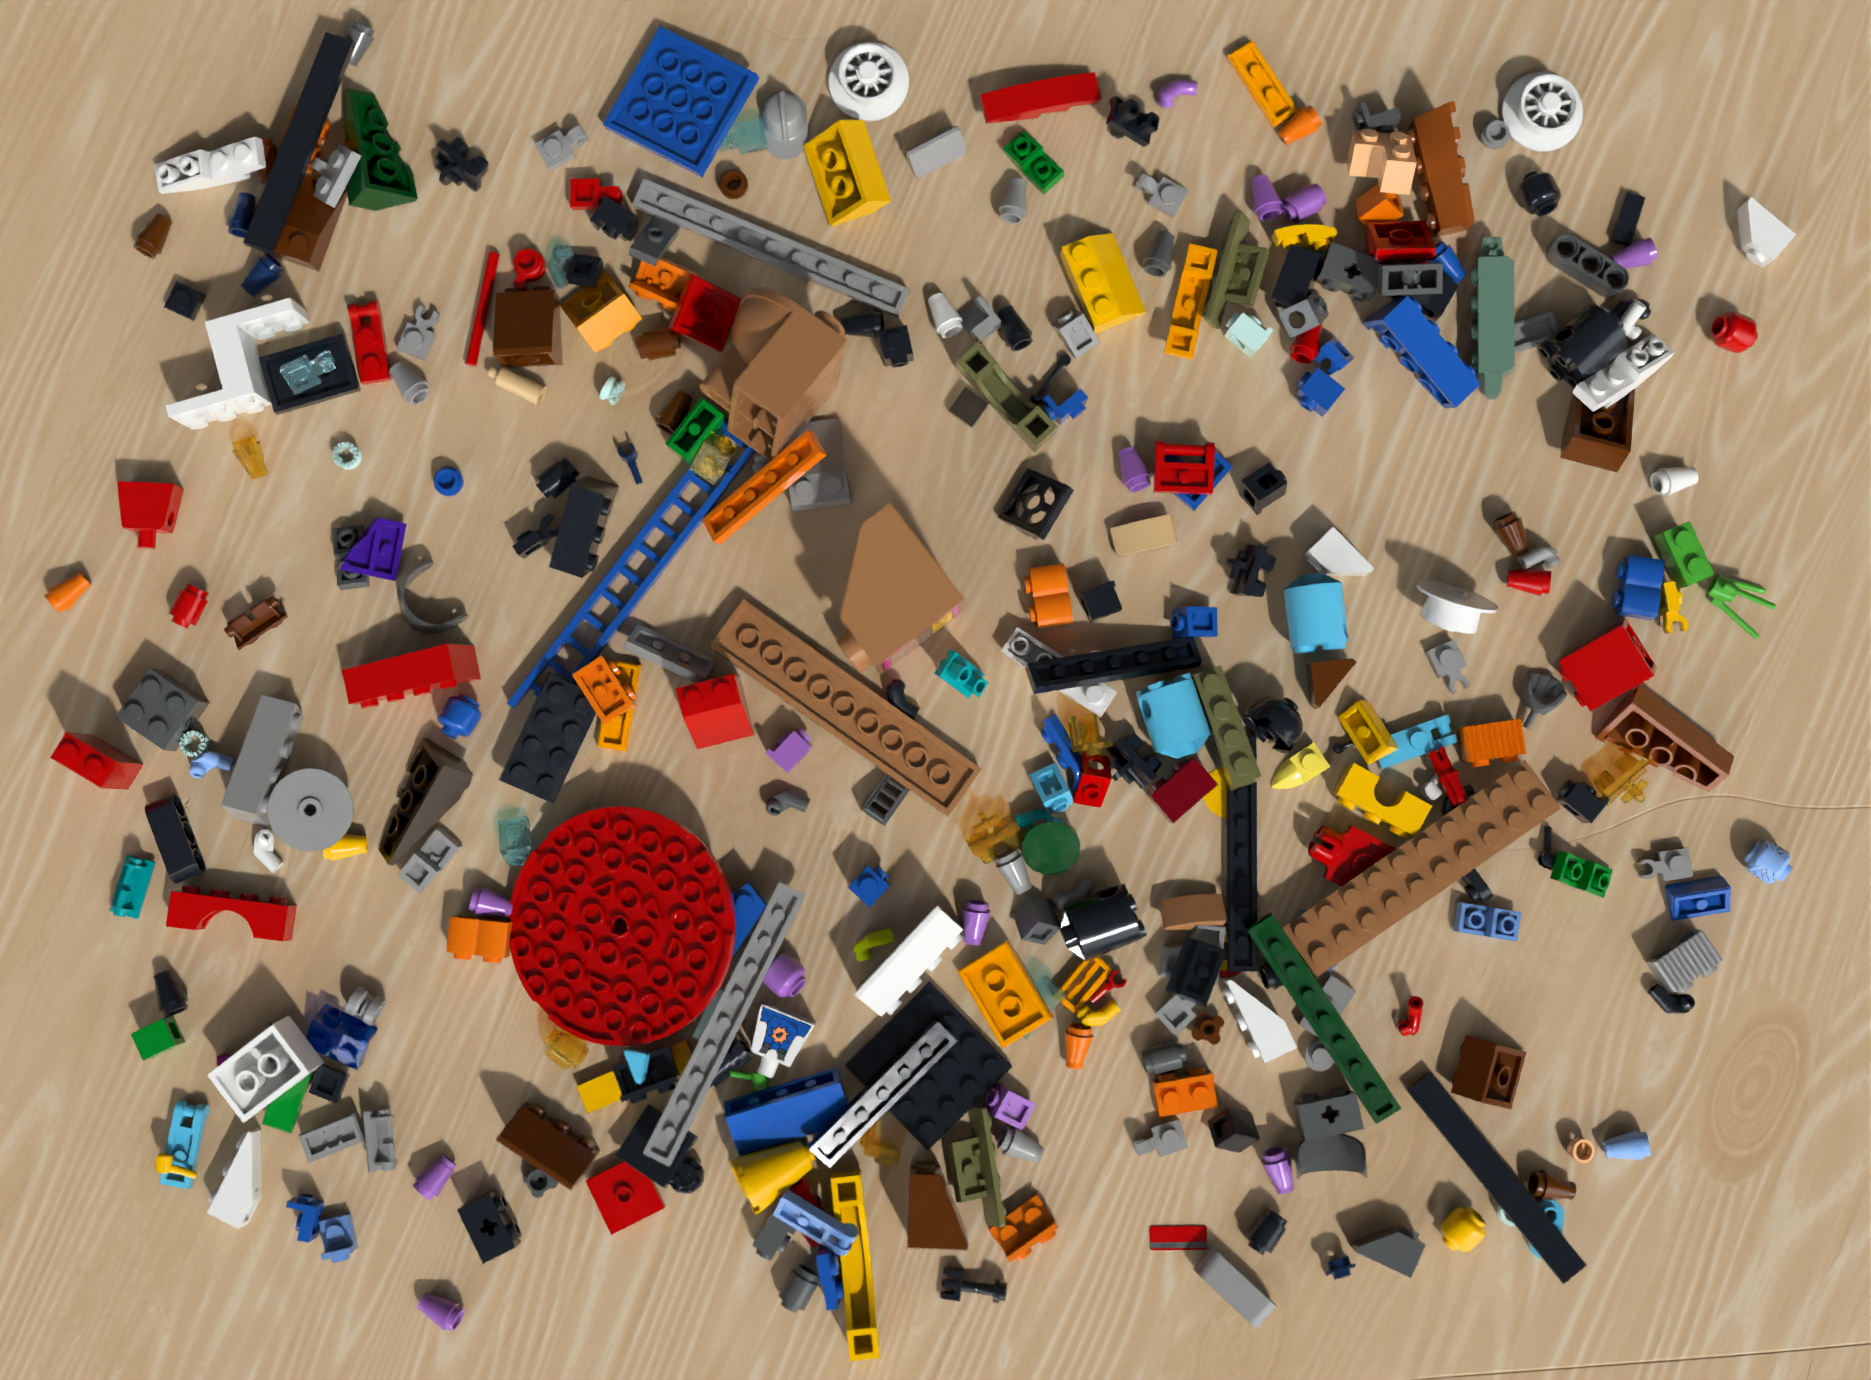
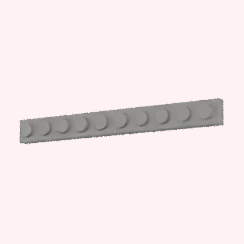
[632,178,910,318]
[643,882,806,1167]

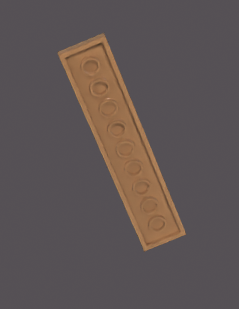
[709,599,982,817]
[1282,760,1561,978]

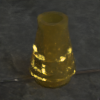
[232,435,268,481]

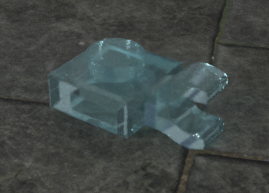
[718,118,768,155]
[279,350,336,395]

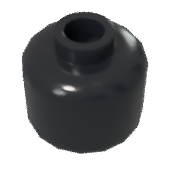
[1517,171,1561,216]

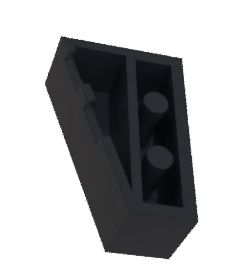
[549,475,619,578]

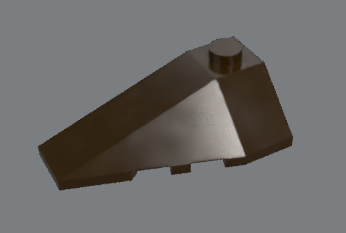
[378,737,473,866]

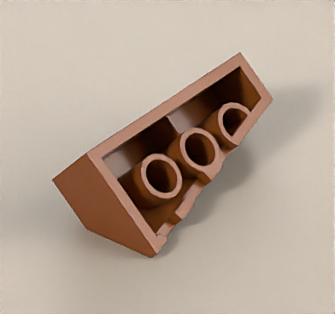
[1406,101,1475,238]
[1595,685,1734,792]

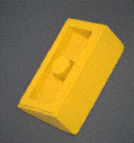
[1338,699,1398,764]

